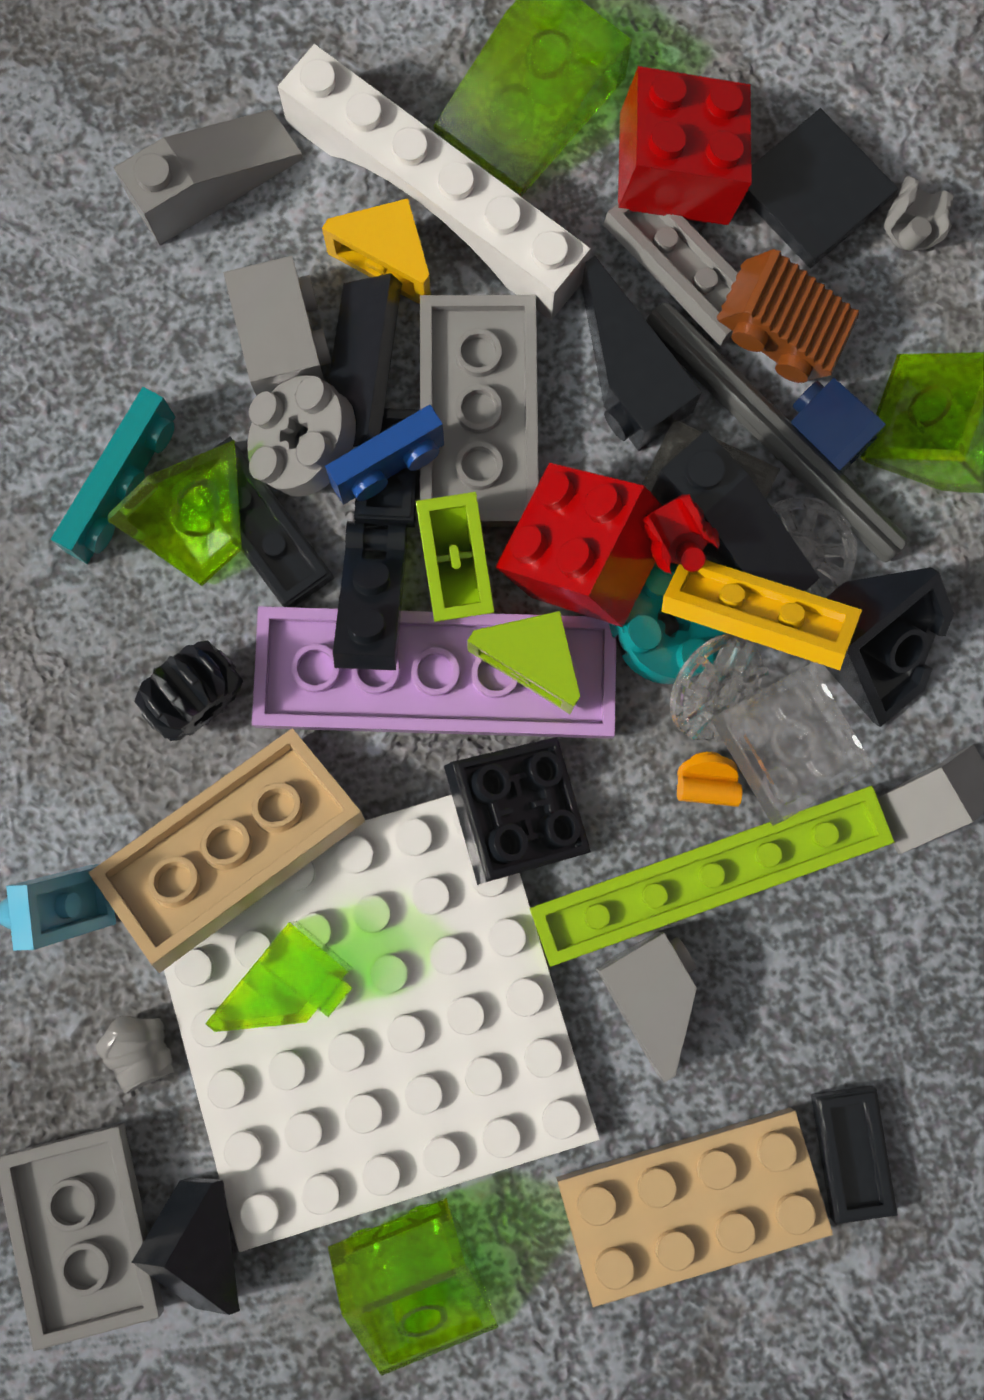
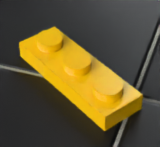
[661,560,862,671]

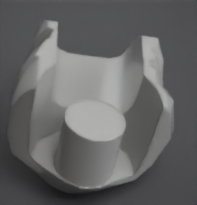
[884,176,954,251]
[96,1016,174,1094]

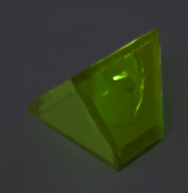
[108,440,242,586]

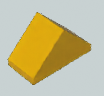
[322,198,431,304]

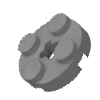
[247,375,356,497]

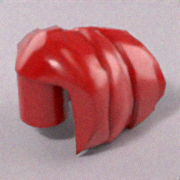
[643,494,720,574]

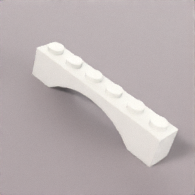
[277,44,591,320]

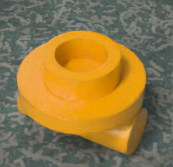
[677,752,743,807]

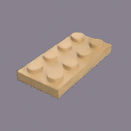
[88,728,365,973]
[556,1107,833,1307]

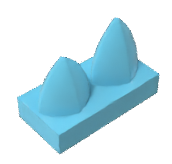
[0,864,116,951]

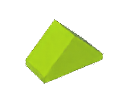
[415,492,494,622]
[467,611,580,714]

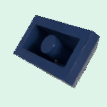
[791,377,886,473]

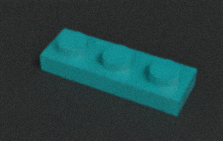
[50,387,176,565]

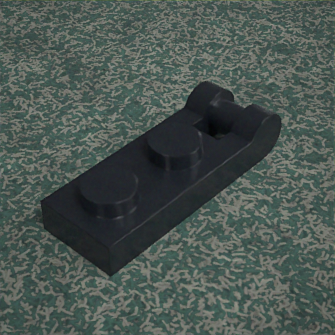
[333,521,407,670]

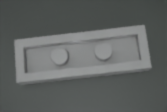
[603,203,738,346]

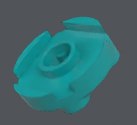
[609,562,727,684]

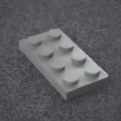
[420,295,539,527]

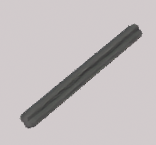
[646,302,909,562]

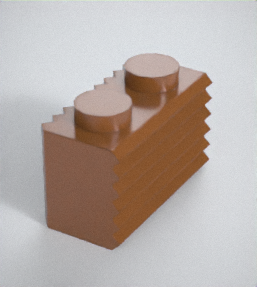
[717,249,859,383]

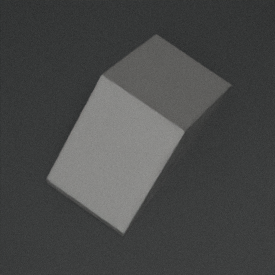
[877,744,984,854]

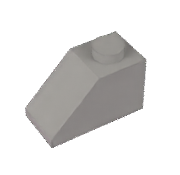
[595,931,697,1083]

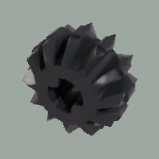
[134,640,243,741]

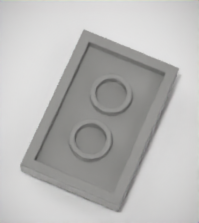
[0,1123,164,1351]

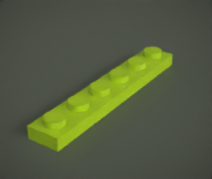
[529,786,895,967]

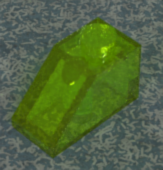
[205,921,354,1032]

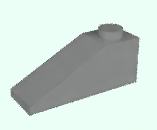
[113,109,303,246]

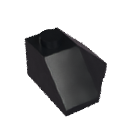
[825,567,954,727]

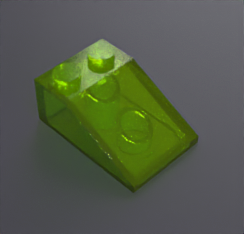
[433,0,632,197]

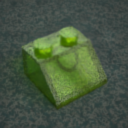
[860,352,984,493]
[328,1198,498,1376]

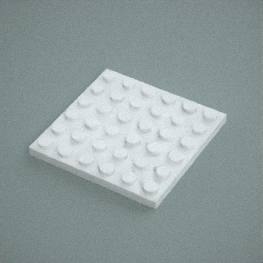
[164,795,600,1252]

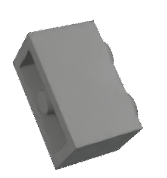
[223,256,332,396]

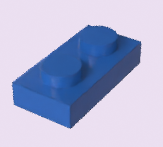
[325,404,444,505]

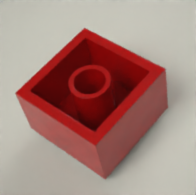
[618,66,752,225]
[496,462,662,627]

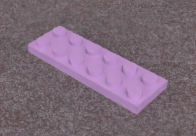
[252,606,617,739]

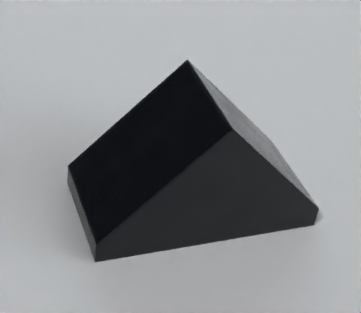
[132,1177,240,1315]

